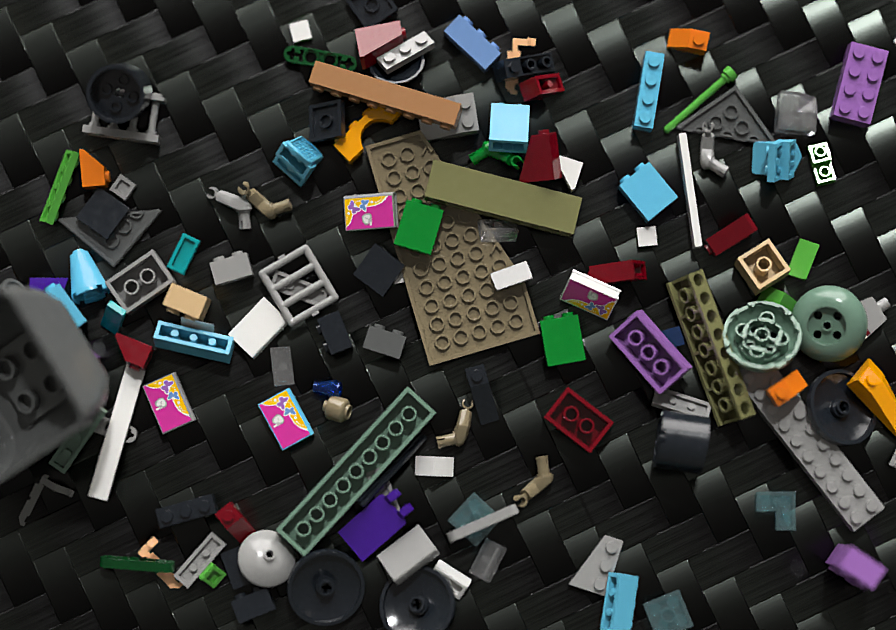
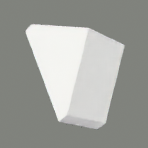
[559,155,583,193]
[415,456,454,477]

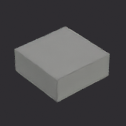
[110,174,137,201]

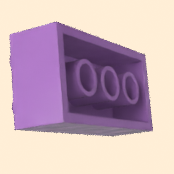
[829,42,889,128]
[609,310,693,394]
[825,544,886,590]

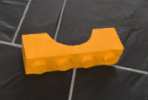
[334,107,402,164]

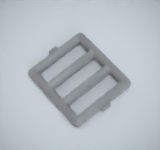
[259,244,339,327]

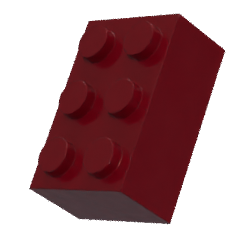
[543,387,614,453]

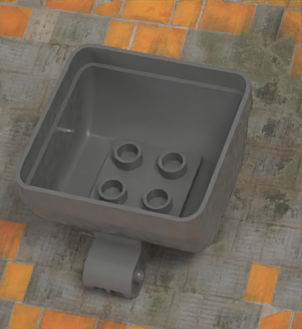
[0,278,108,484]

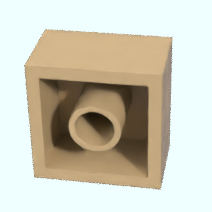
[734,239,791,296]
[163,283,212,322]

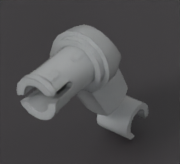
[700,122,729,177]
[207,187,253,229]

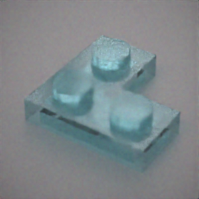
[756,491,796,530]

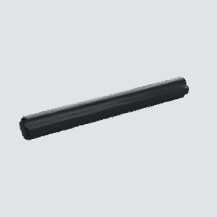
[357,432,427,507]

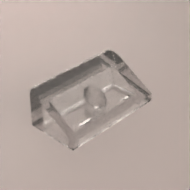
[477,219,519,242]
[270,346,294,387]
[469,538,507,583]

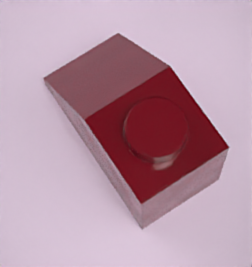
[519,73,565,102]
[115,333,154,372]
[215,502,256,544]

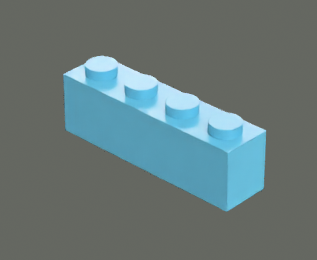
[632,51,665,132]
[153,321,234,364]
[600,572,639,630]

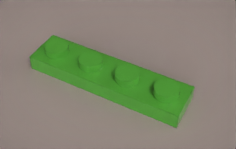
[39,150,79,225]

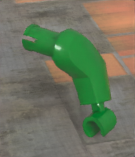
[468,141,524,170]

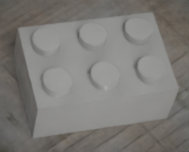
[105,249,177,315]

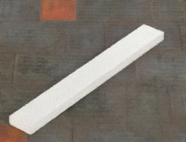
[88,364,146,501]

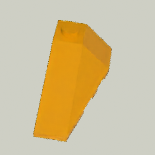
[846,358,896,436]

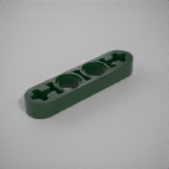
[284,45,357,72]
[100,555,175,573]

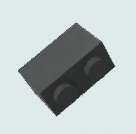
[363,323,407,360]

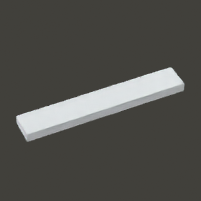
[677,133,702,249]

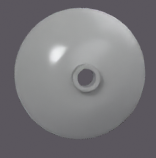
[238,530,296,588]

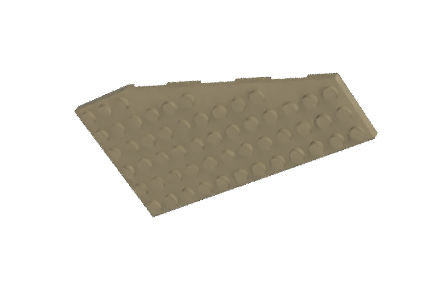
[365,130,540,366]

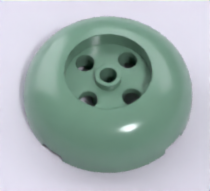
[792,285,868,362]
[723,301,802,373]

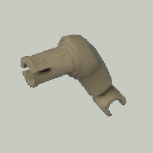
[238,182,293,219]
[436,399,473,449]
[513,456,553,507]

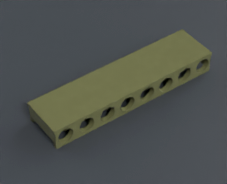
[424,159,582,237]
[666,269,756,426]

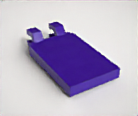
[338,488,414,562]

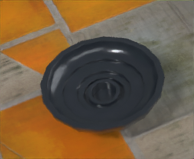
[369,41,425,85]

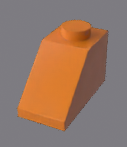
[666,29,710,55]
[79,149,111,190]
[764,369,808,407]

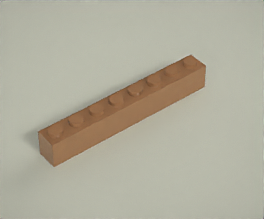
[309,61,463,131]

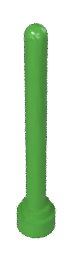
[664,66,738,133]

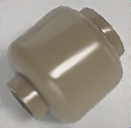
[322,395,352,423]

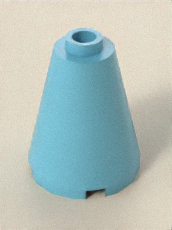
[70,249,110,304]

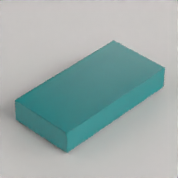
[167,233,201,276]
[100,301,127,335]

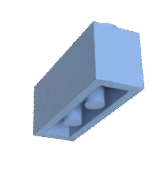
[444,15,501,73]

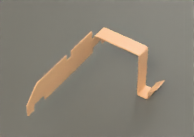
[505,37,536,95]
[138,537,183,588]

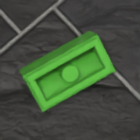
[788,239,820,281]

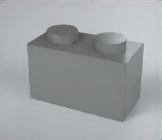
[209,251,254,287]

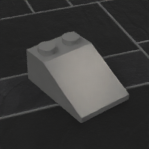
[419,93,479,141]

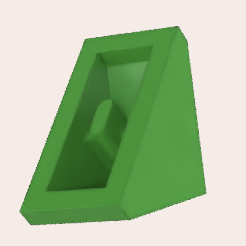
[757,287,797,312]

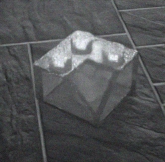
[774,90,818,136]

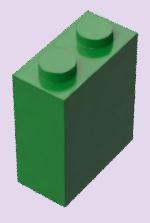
[394,198,444,256]
[539,312,586,367]

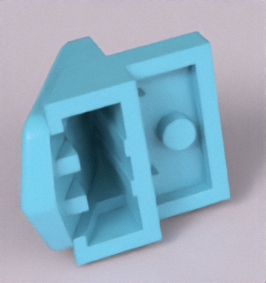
[273,136,323,187]
[752,139,802,182]

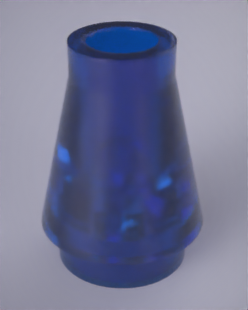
[313,380,342,397]

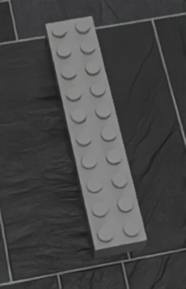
[740,369,885,531]

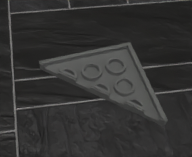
[675,86,775,144]
[58,209,162,268]

